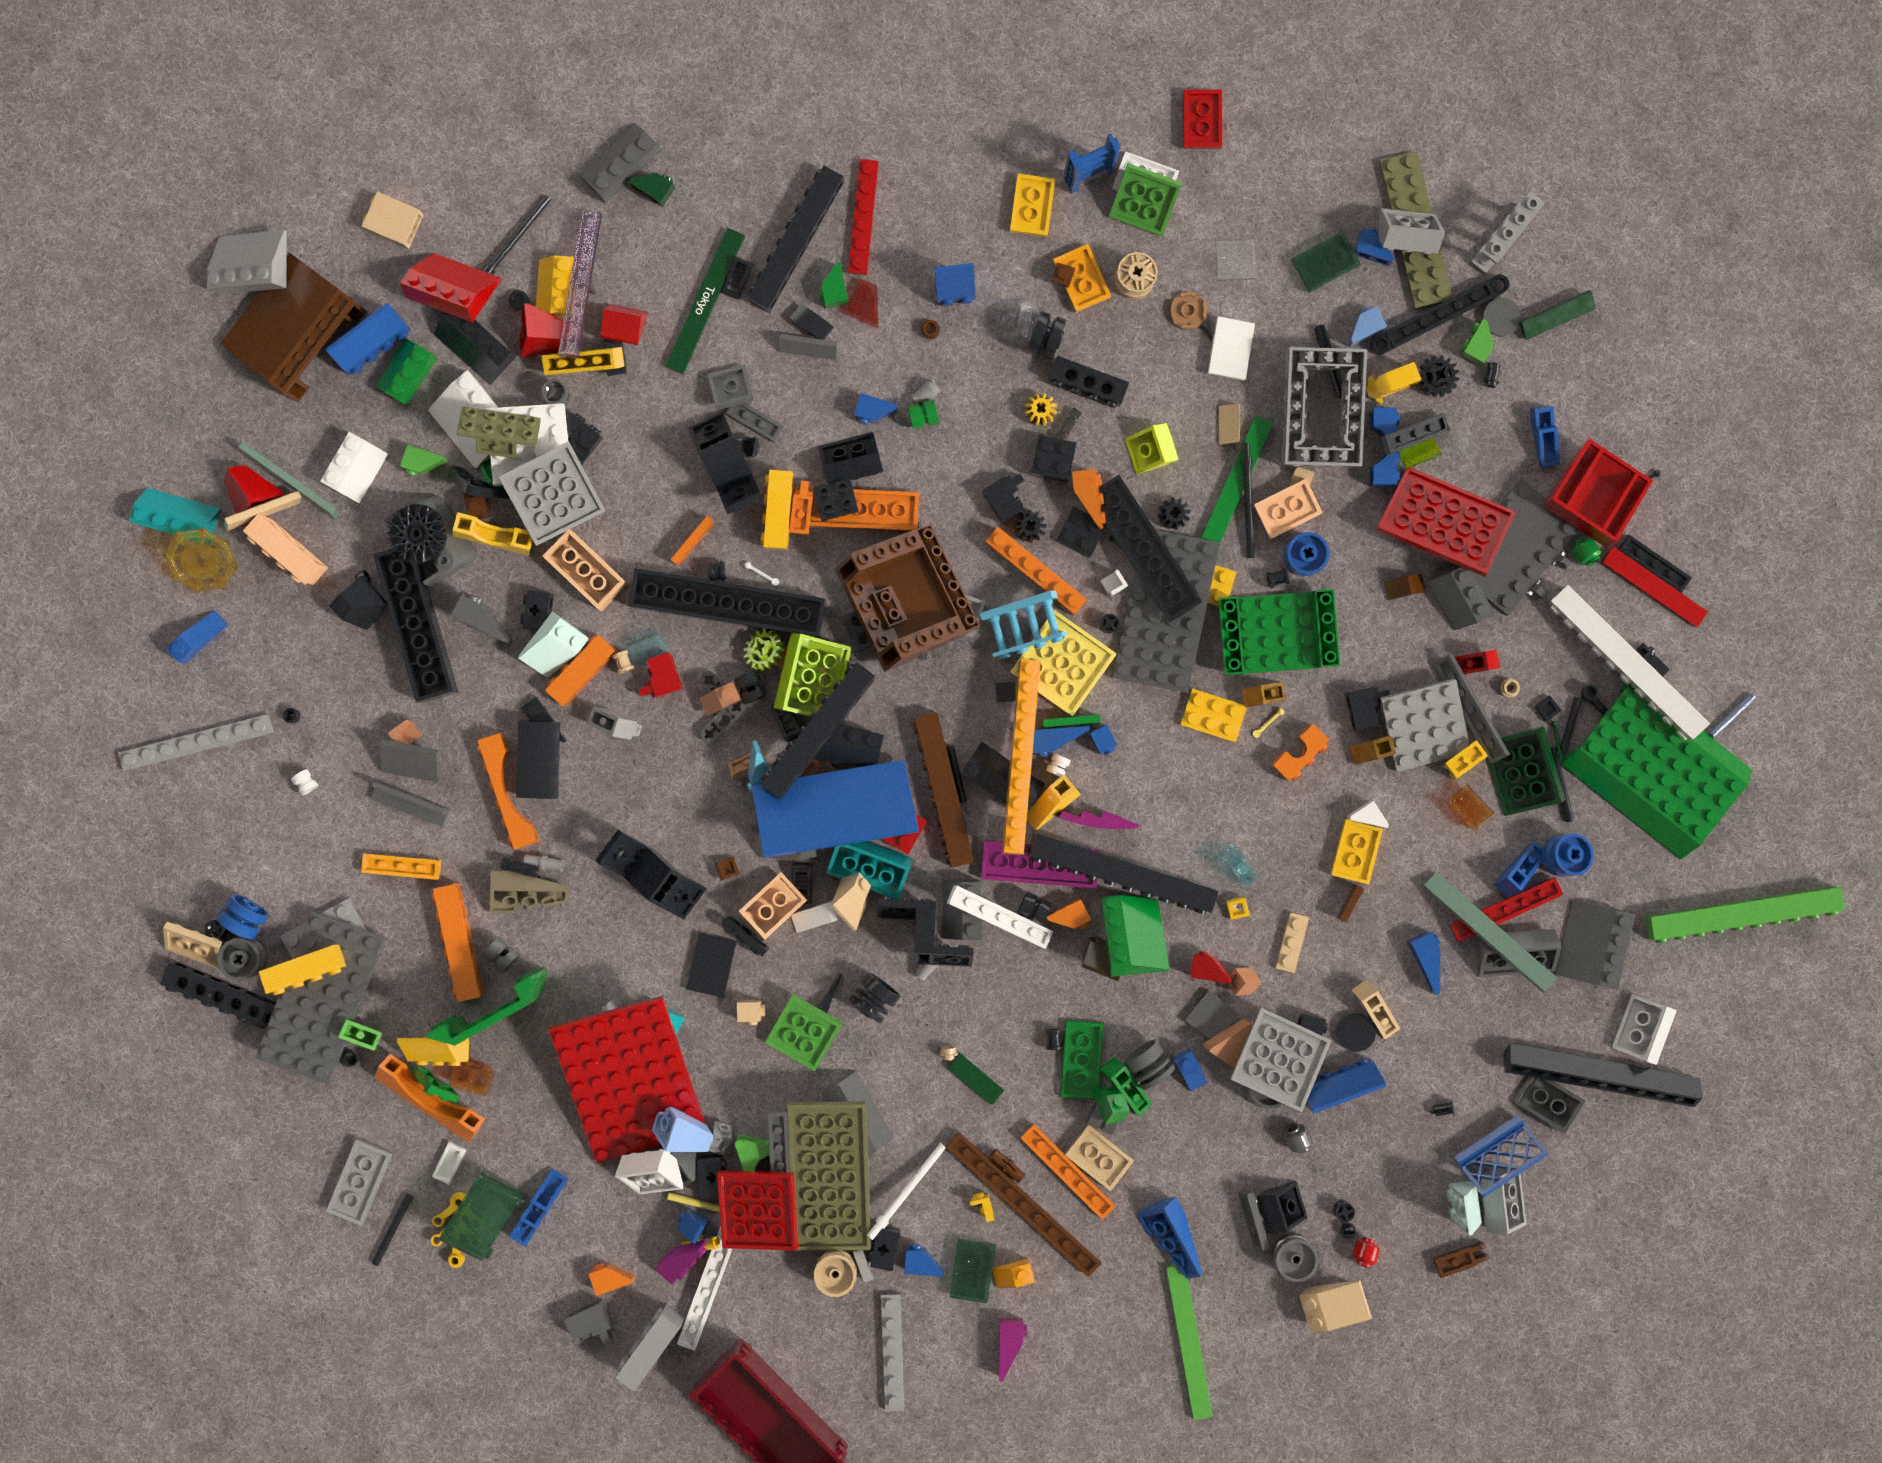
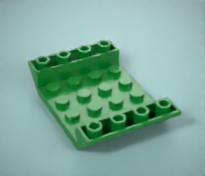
[1218,589,1340,675]
[426,968,548,1046]

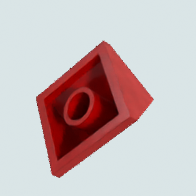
[600,304,647,345]

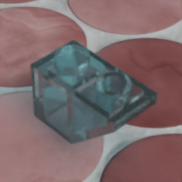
[1219,843,1259,888]

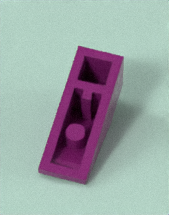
[998,1318,1027,1381]

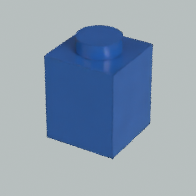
[1089,725,1117,755]

